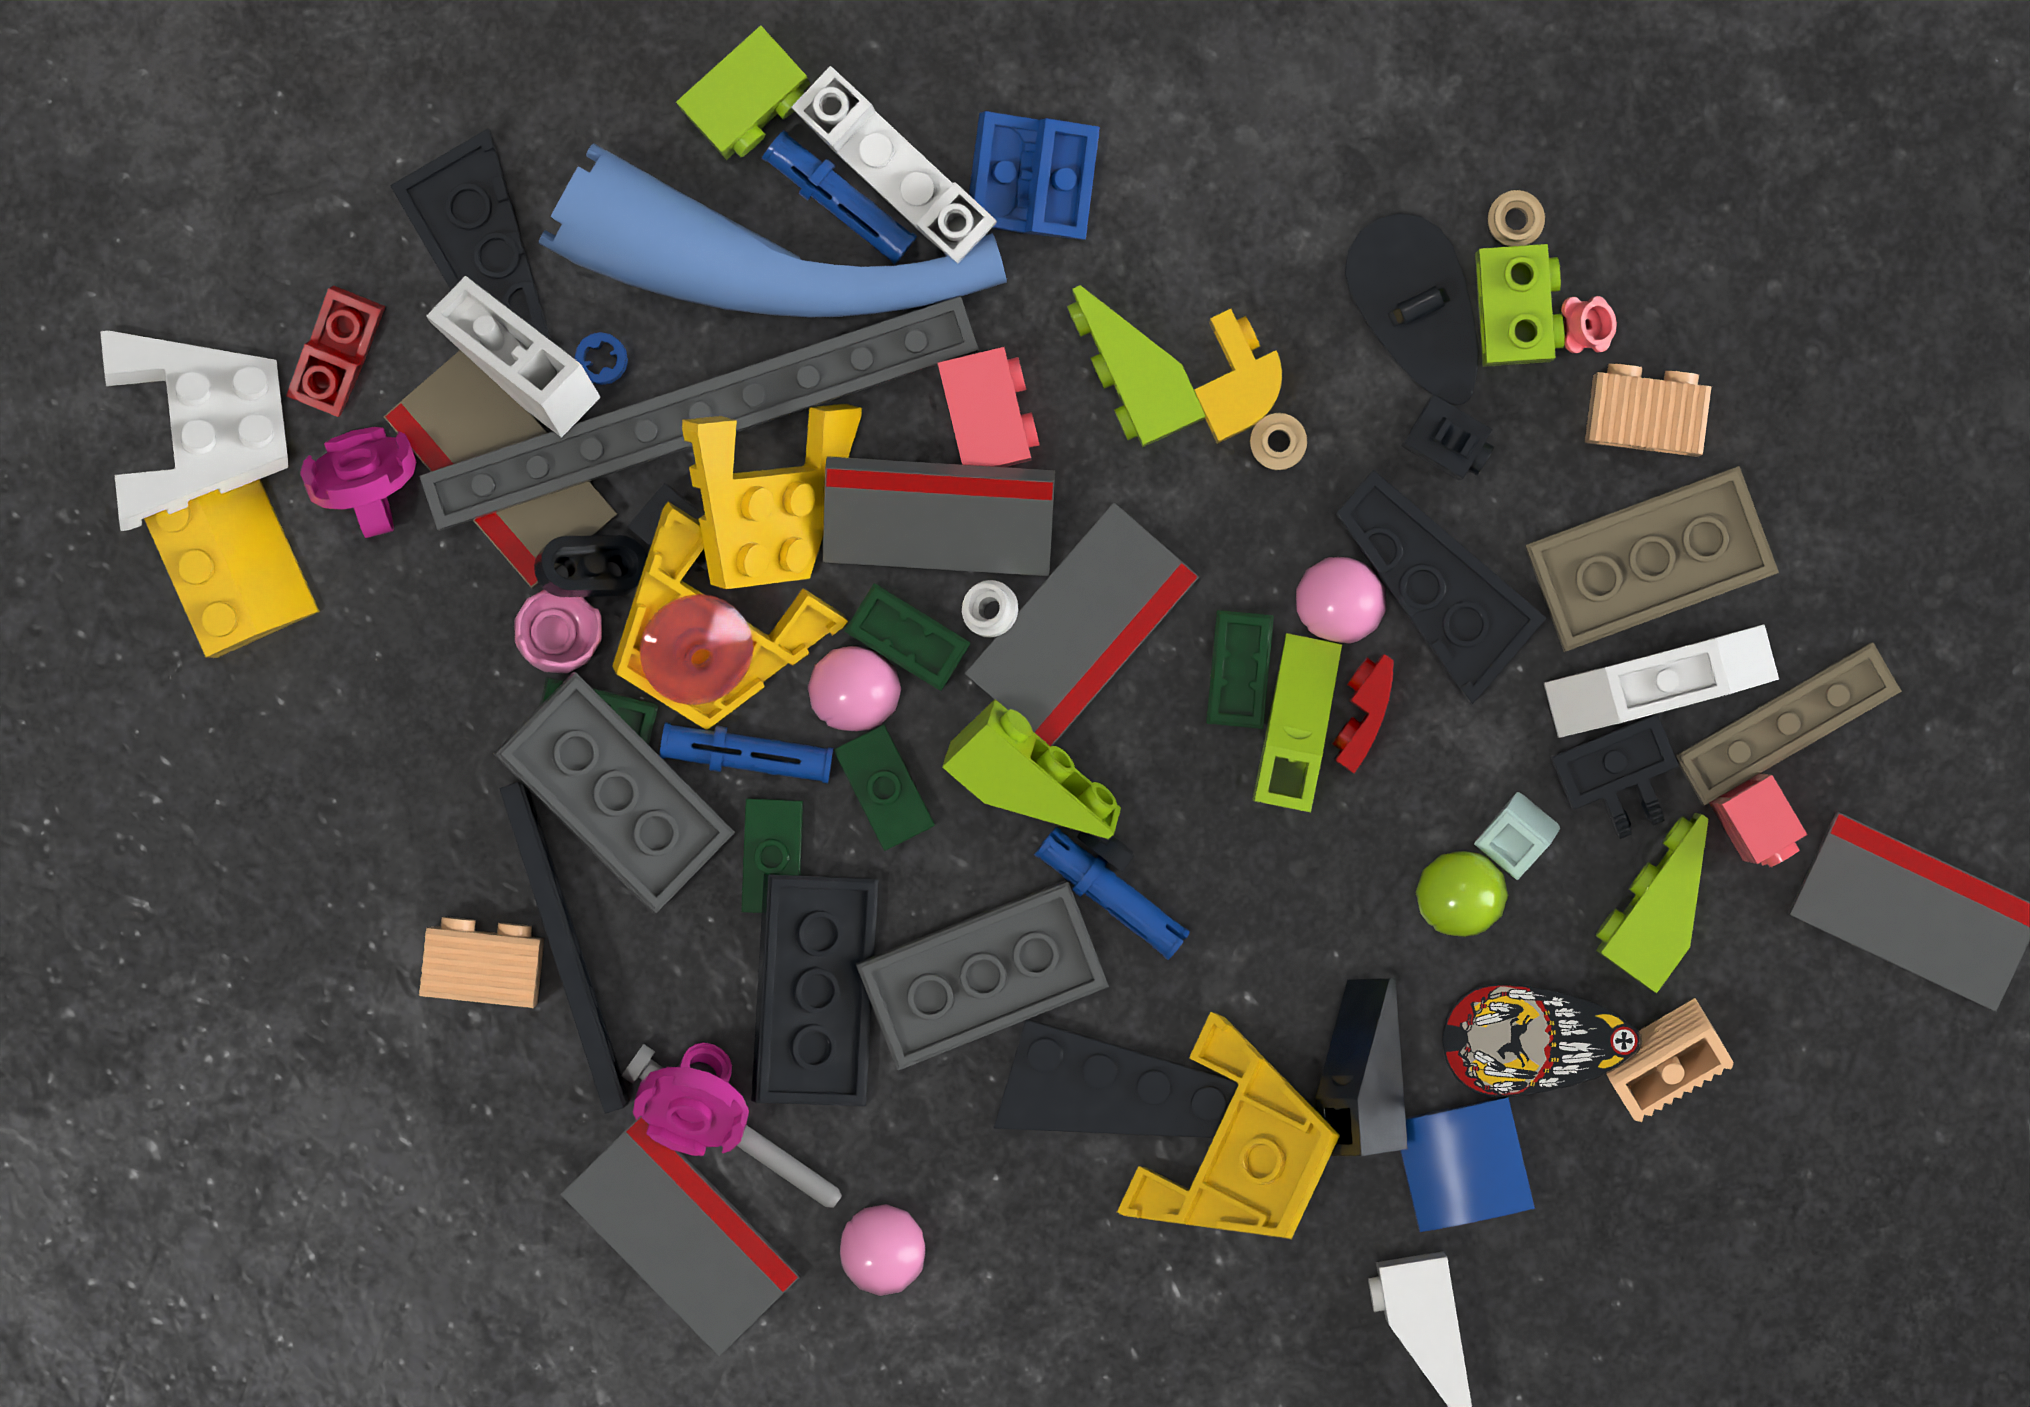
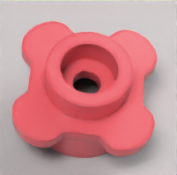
[1561,296,1617,353]

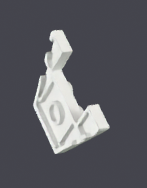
[100,331,288,531]

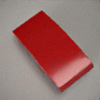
[286,285,386,417]
[1332,654,1394,773]

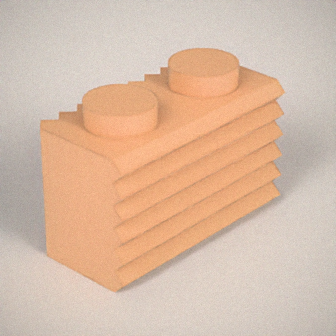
[1585,364,1711,457]
[419,917,544,1008]
[1607,998,1734,1122]

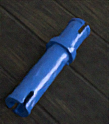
[762,130,917,265]
[660,723,833,784]
[1034,826,1190,960]

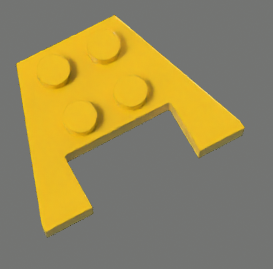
[682,404,862,589]
[612,501,848,730]
[1117,1012,1340,1239]

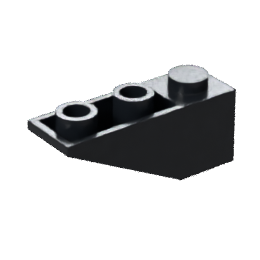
[1315,978,1408,1156]

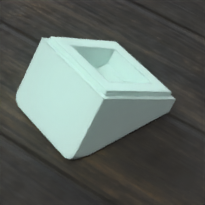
[1474,792,1560,880]

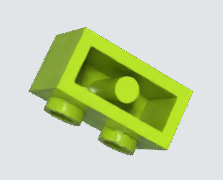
[676,25,810,160]
[1475,244,1564,367]

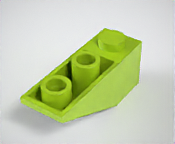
[1067,285,1206,448]
[1252,633,1342,812]
[942,699,1121,839]
[1596,813,1709,993]

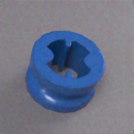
[575,332,628,385]

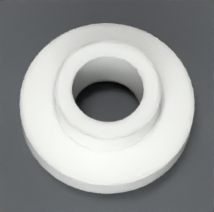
[962,580,1018,637]

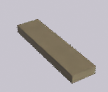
[1675,642,1902,805]

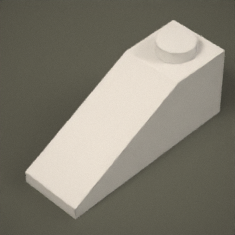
[426,276,600,438]
[1368,1251,1472,1407]

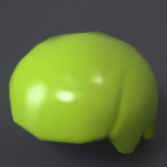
[1416,851,1508,937]

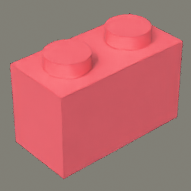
[938,347,1040,467]
[1709,774,1807,867]

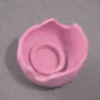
[1296,557,1387,644]
[514,590,602,673]
[808,646,901,731]
[840,1204,925,1296]

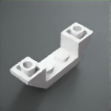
[791,66,997,264]
[1544,624,1779,738]

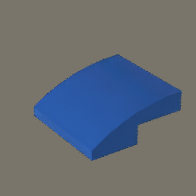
[969,111,1100,240]
[1400,1097,1535,1232]

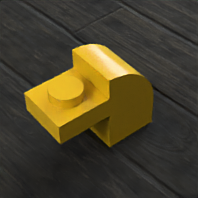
[1194,309,1282,444]

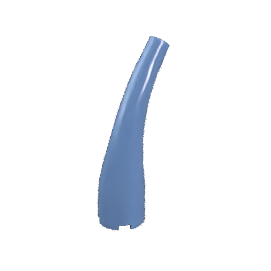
[539,143,1007,317]

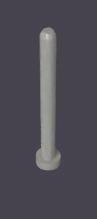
[621,1044,842,1208]

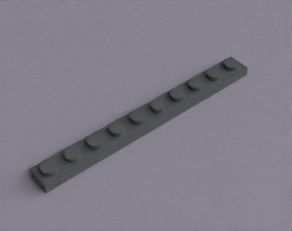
[419,296,979,531]

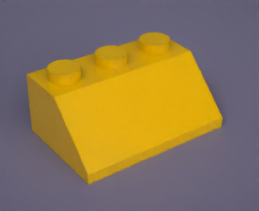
[144,479,320,658]

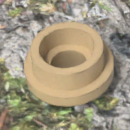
[1488,190,1545,247]
[1250,413,1307,470]

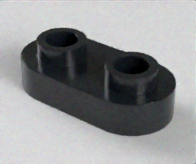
[534,535,647,597]

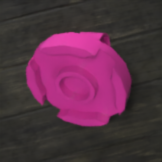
[300,427,417,538]
[633,1043,749,1156]

